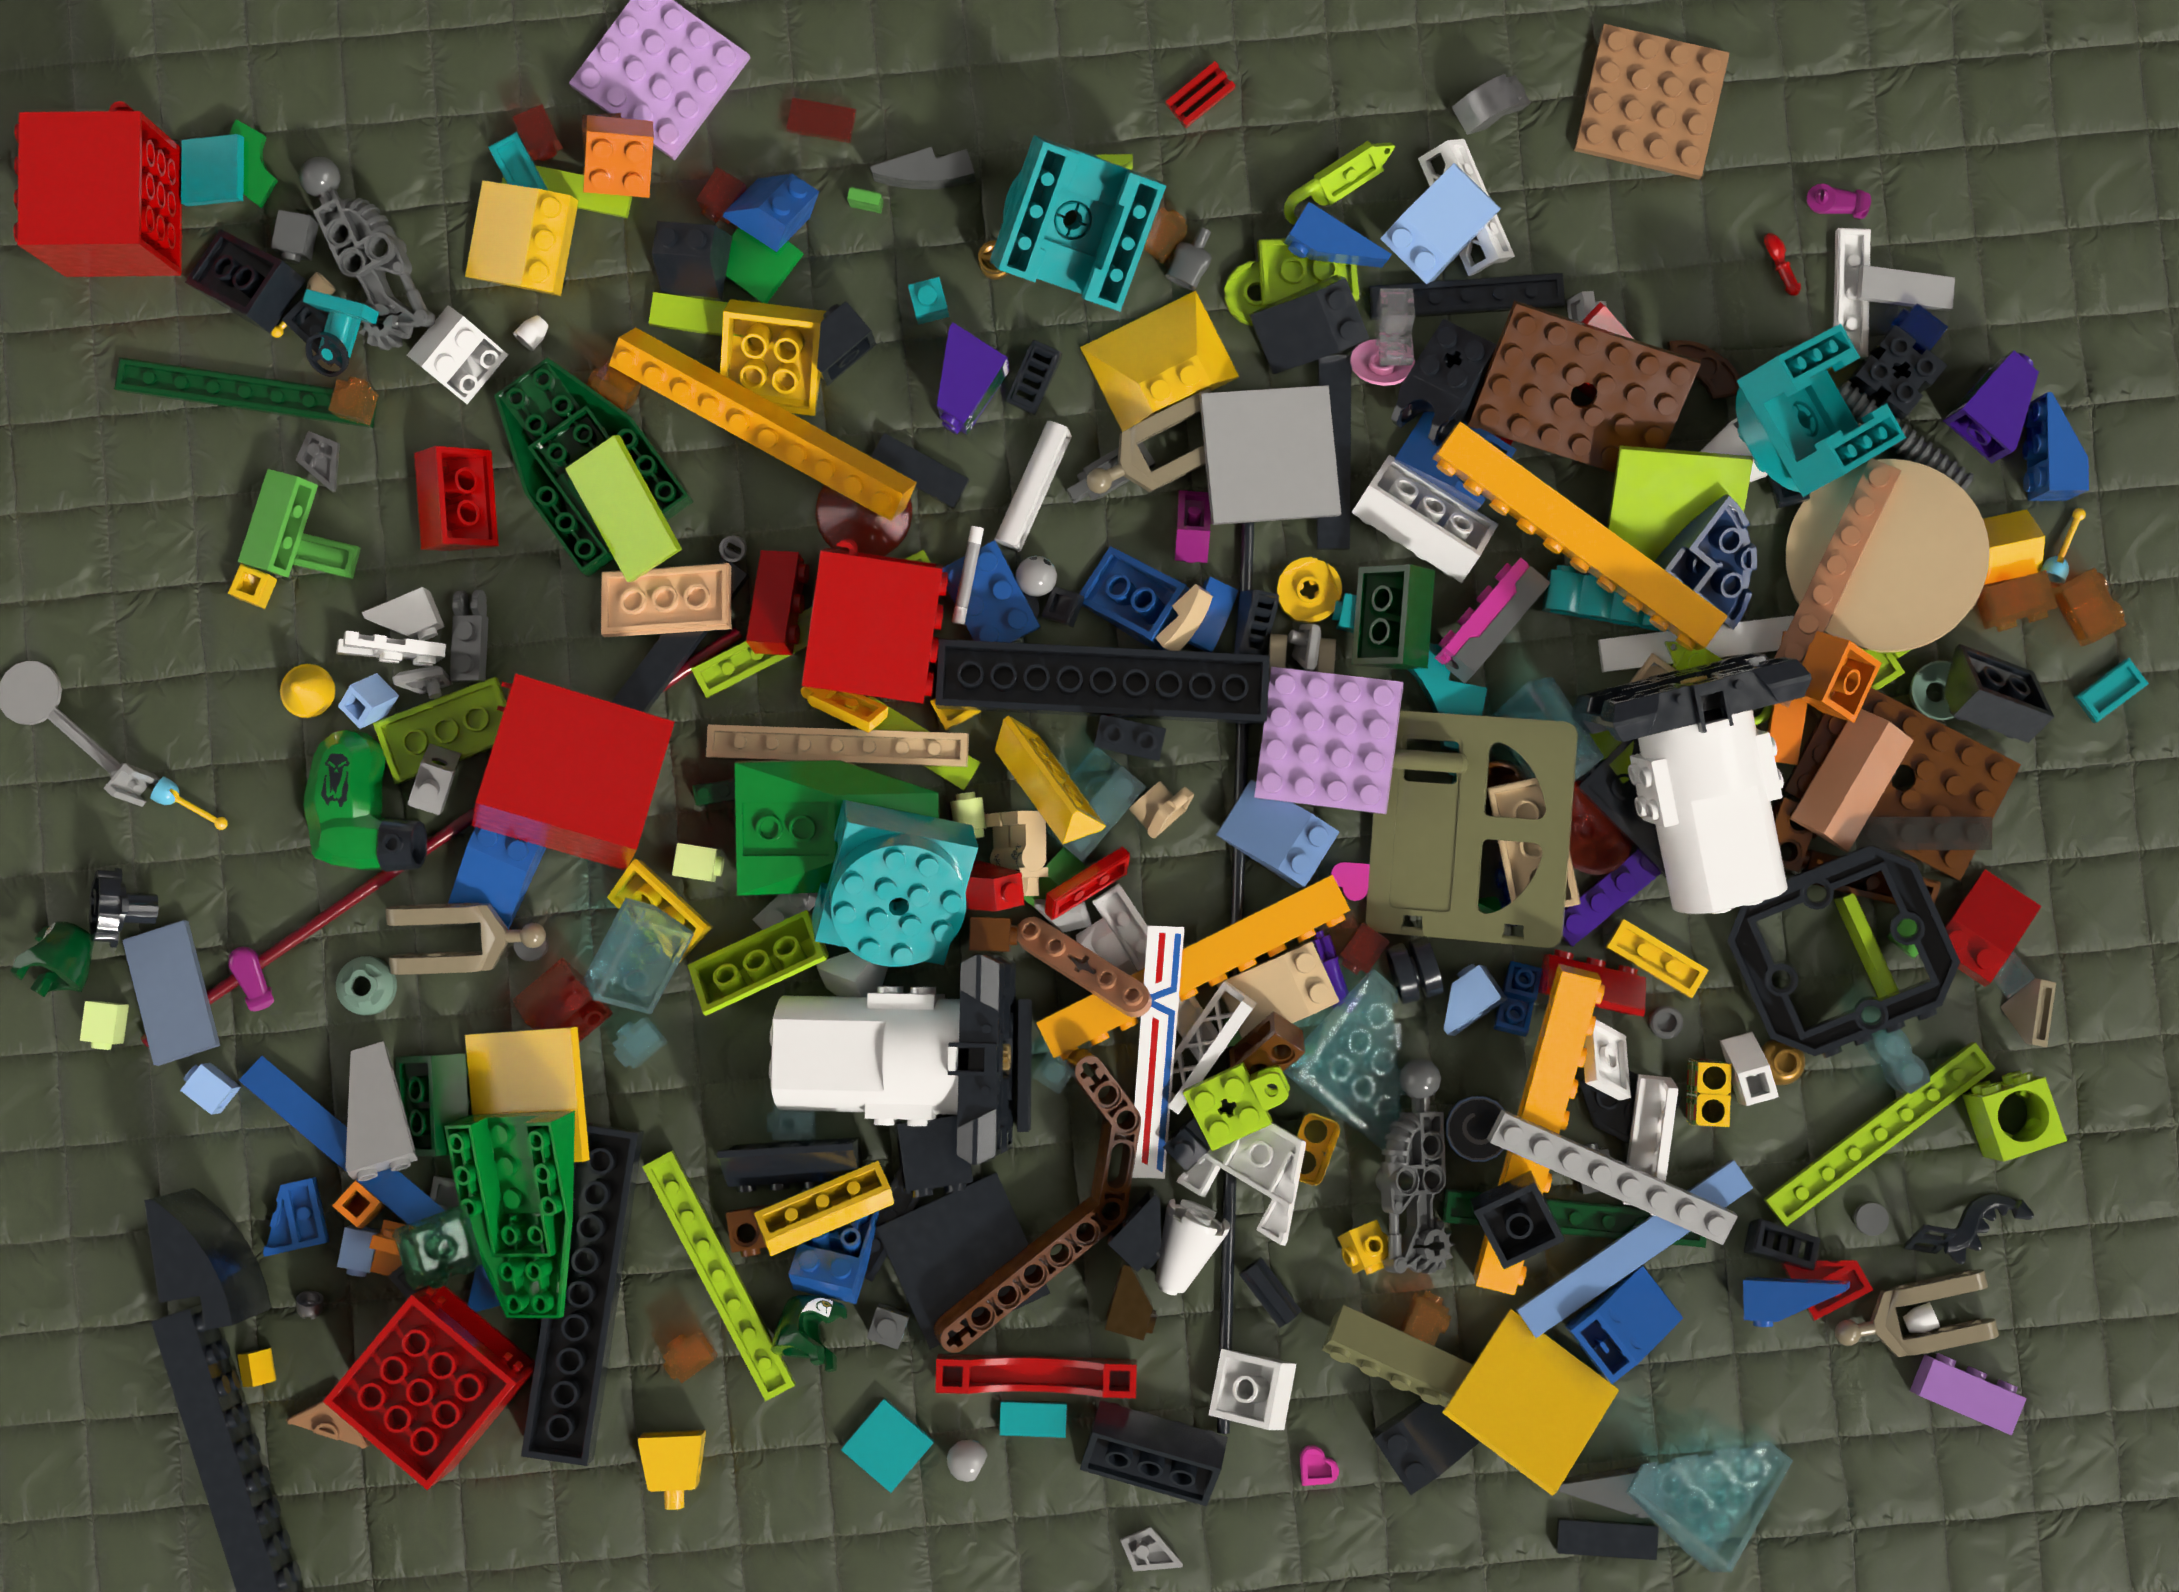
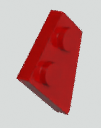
[1781,1260,1873,1321]

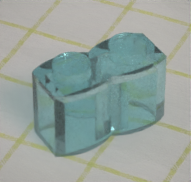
[1865,1029,1930,1094]

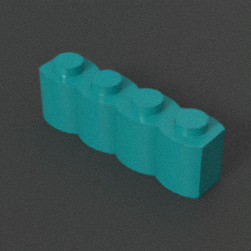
[1542,565,1669,632]

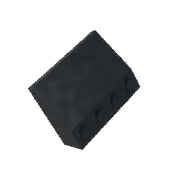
[717,1137,862,1192]

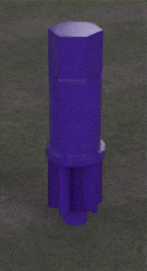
[1310,930,1352,1009]

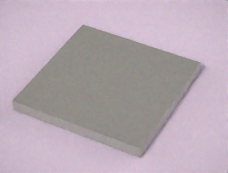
[1199,385,1341,525]

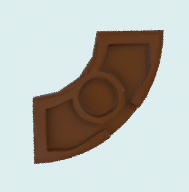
[1667,340,1740,401]

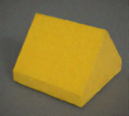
[237,1348,277,1387]

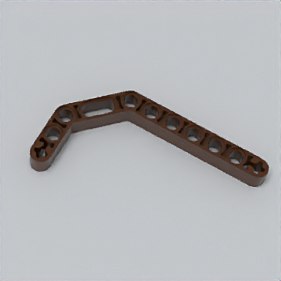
[934,1048,1141,1353]

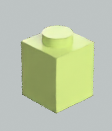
[672,843,724,882]
[80,1001,129,1050]

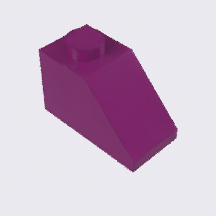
[1175,490,1211,563]

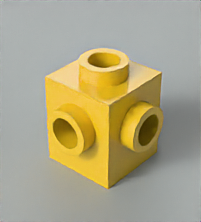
[1337,1219,1388,1275]

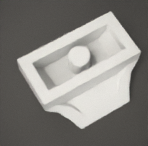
[1072,917,1137,975]

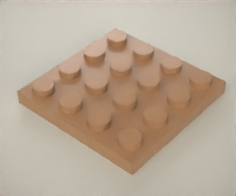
[1574,24,1730,180]

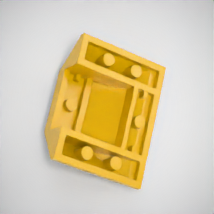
[1080,290,1239,432]

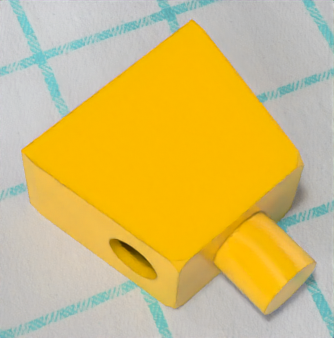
[638,1430,706,1510]

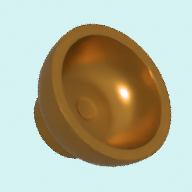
[1761,1039,1805,1085]

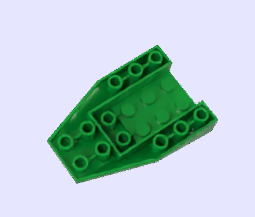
[735,760,939,896]
[444,1111,575,1318]

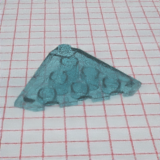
[1283,969,1406,1150]
[1626,1441,1793,1572]

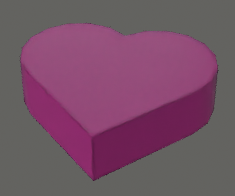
[1330,862,1370,901]
[1299,1445,1339,1486]

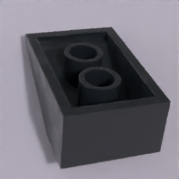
[185,229,306,333]
[1248,275,1369,374]
[1370,1398,1480,1495]

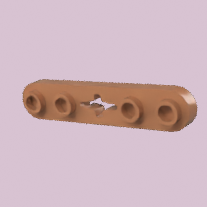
[1017,917,1152,1017]

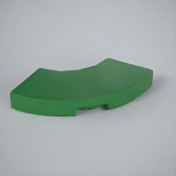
[229,119,278,208]

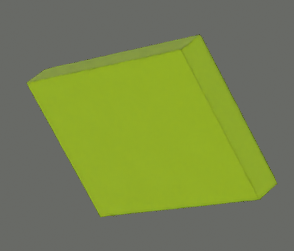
[1257,238,1360,306]

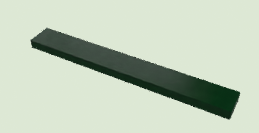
[114,357,378,428]
[1442,1188,1707,1248]

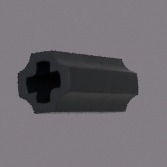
[1239,1257,1302,1328]

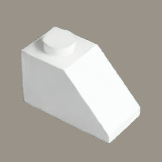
[362,587,445,641]

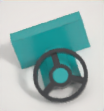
[303,289,379,377]

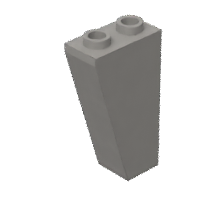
[346,1041,418,1181]

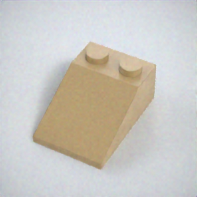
[1216,942,1340,1038]

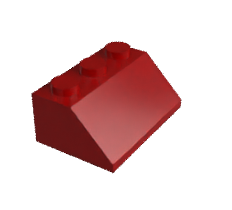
[414,446,499,551]
[1538,949,1646,1017]

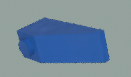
[1283,202,1392,268]
[1743,1277,1850,1327]

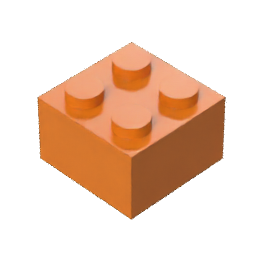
[583,115,654,198]
[1801,631,1882,723]

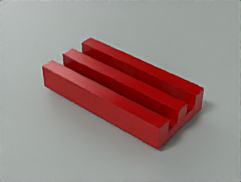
[1165,61,1236,128]

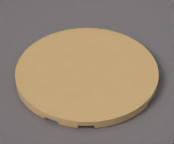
[1786,459,1990,653]

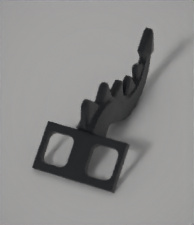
[1904,1194,2034,1265]

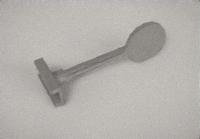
[0,661,160,807]

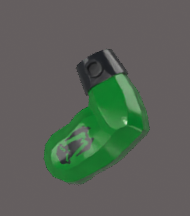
[303,730,428,872]

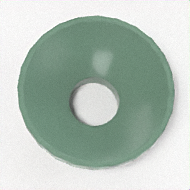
[1910,661,1954,720]
[336,956,397,1016]

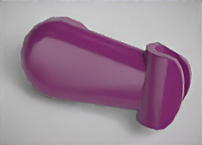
[1807,184,1871,219]
[228,946,274,1011]

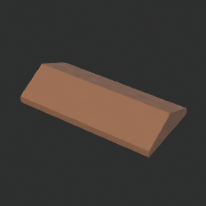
[1790,709,1914,853]

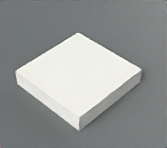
[1584,1020,1631,1101]

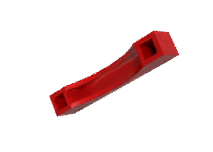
[935,1354,1137,1398]

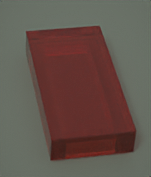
[786,98,857,143]

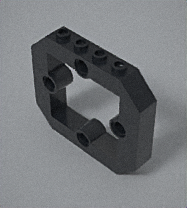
[1727,844,1960,1058]

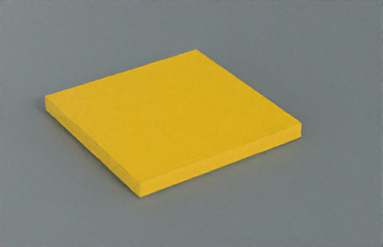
[465,1027,590,1162]
[1442,1309,1619,1496]

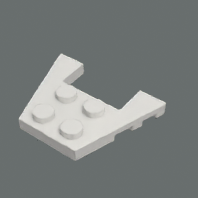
[336,631,446,667]
[1176,1122,1306,1246]

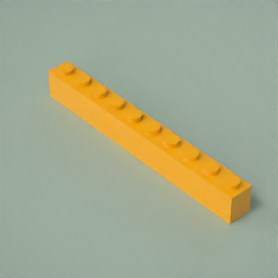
[609,327,917,521]
[1432,421,1728,651]
[1036,875,1350,1061]
[1473,964,1605,1295]

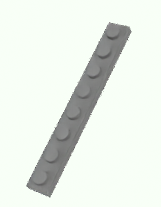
[1487,1109,1738,1245]

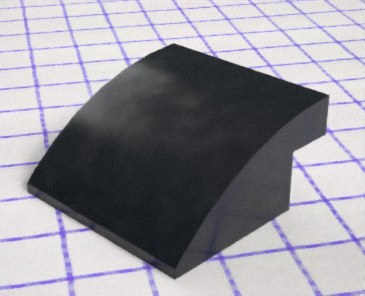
[144,1188,272,1330]

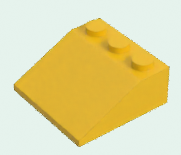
[465,180,579,296]
[720,299,826,416]

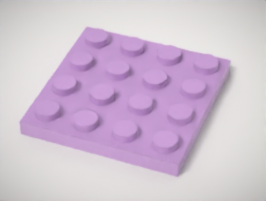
[569,0,750,161]
[1254,667,1404,814]

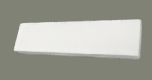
[1833,228,1871,359]

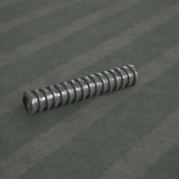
[1838,380,1974,491]

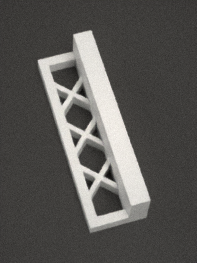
[1418,139,1515,276]
[1168,981,1257,1114]
[1622,1074,1678,1216]

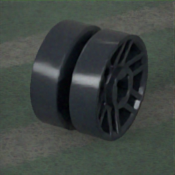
[1385,936,1443,1005]

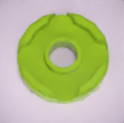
[1224,261,1266,326]

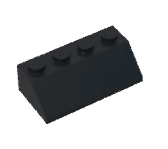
[1080,1400,1228,1506]

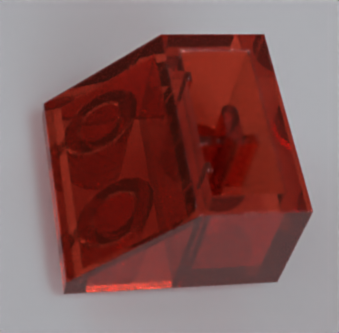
[513,957,613,1042]

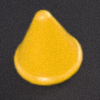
[280,664,336,718]

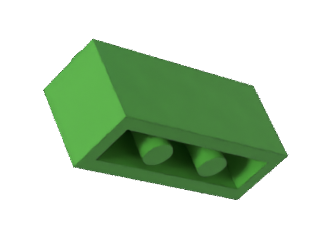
[238,469,318,578]

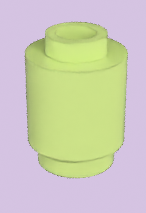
[950,792,987,838]

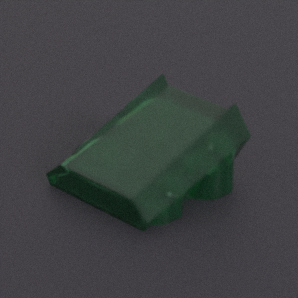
[392,1204,483,1290]

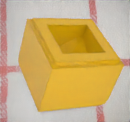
[228,563,277,609]

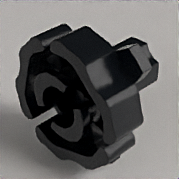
[88,868,159,948]

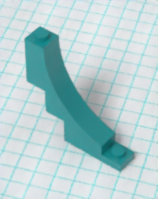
[1332,593,1487,784]

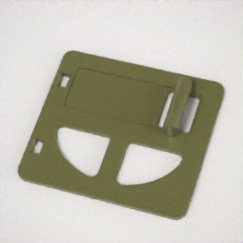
[1366,711,1578,948]

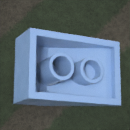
[1380,163,1501,284]

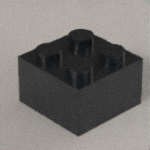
[1471,1171,1565,1269]

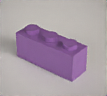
[1910,1353,2027,1435]

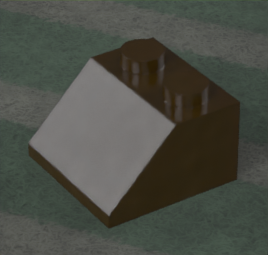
[1105,1259,1157,1341]

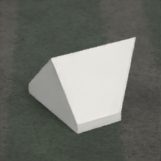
[816,952,888,997]

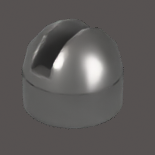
[719,535,747,562]
[296,1291,324,1320]

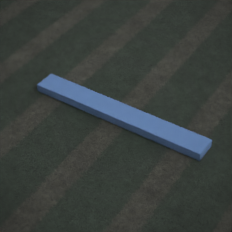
[1516,1160,1753,1338]

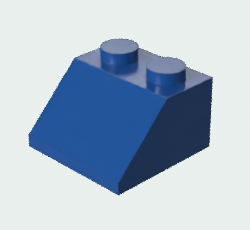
[723,174,819,252]

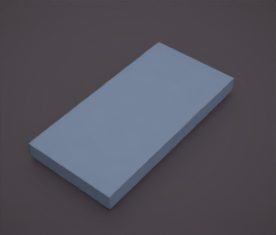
[122,920,220,1066]

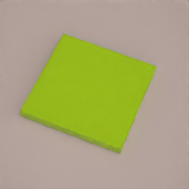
[1607,446,1753,562]

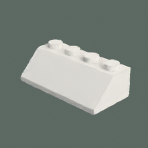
[1352,455,1498,583]

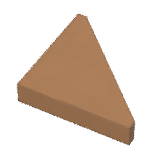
[286,1401,370,1449]

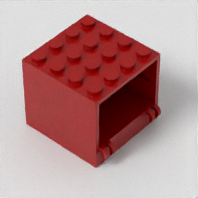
[13,101,182,277]
[802,539,948,704]
[322,1281,535,1490]

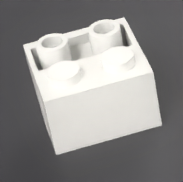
[407,305,508,404]

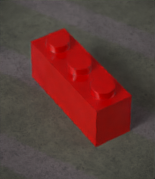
[746,550,809,655]

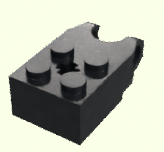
[1391,319,1497,447]

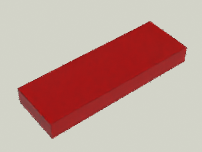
[1044,846,1130,920]

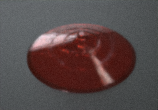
[815,485,912,556]
[1569,781,1632,875]

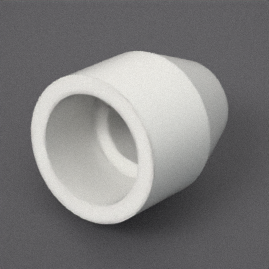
[513,315,549,351]
[1903,1302,1940,1333]

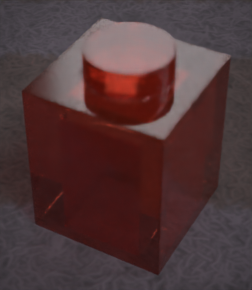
[513,104,563,161]
[696,167,747,224]
[1338,923,1390,975]

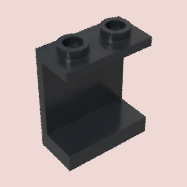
[1094,714,1166,761]

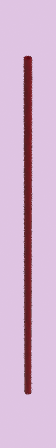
[141,627,743,1048]

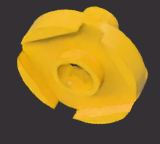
[1276,557,1342,623]

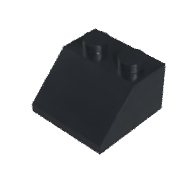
[652,221,733,300]
[817,301,876,386]

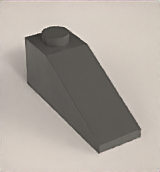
[1558,1464,1664,1518]

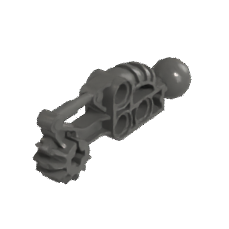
[298,156,435,350]
[1376,1058,1455,1274]

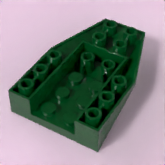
[494,357,694,577]

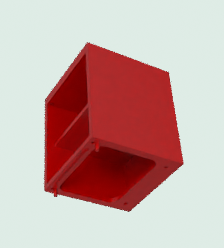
[472,674,675,870]

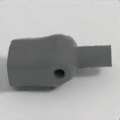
[1165,227,1212,291]

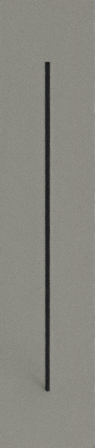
[1217,522,1254,1434]

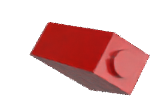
[965,860,1025,911]

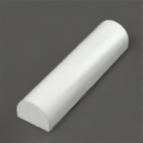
[995,421,1072,552]

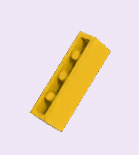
[754,1161,894,1256]

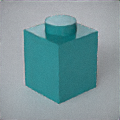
[908,277,949,325]

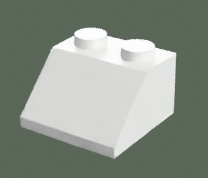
[1209,1349,1296,1430]

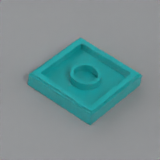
[181,134,244,206]
[841,1397,935,1493]

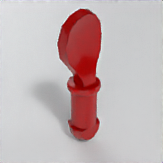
[1764,233,1801,296]

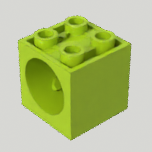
[1962,1071,2067,1162]

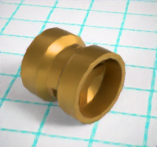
[978,240,1008,280]

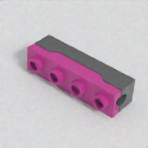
[1435,557,1550,684]

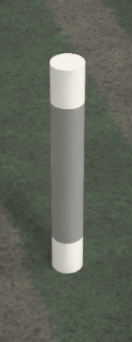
[952,526,984,625]

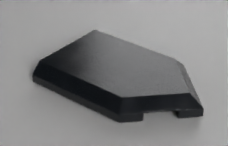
[1579,1070,1682,1144]

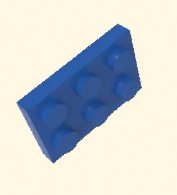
[942,540,1041,643]

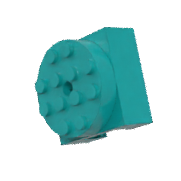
[990,135,1166,312]
[1736,323,1906,497]
[811,800,978,967]

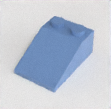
[1216,780,1339,888]

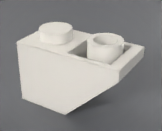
[1720,1032,1779,1106]

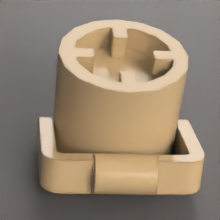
[1129,781,1194,838]

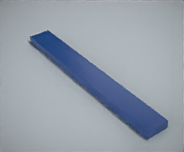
[239,1056,459,1249]

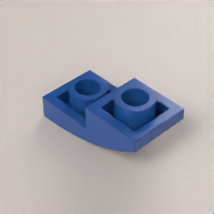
[1187,577,1238,653]
[1494,961,1542,1037]

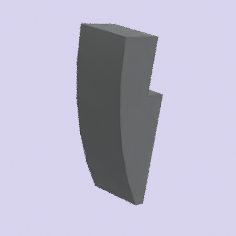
[870,147,976,189]

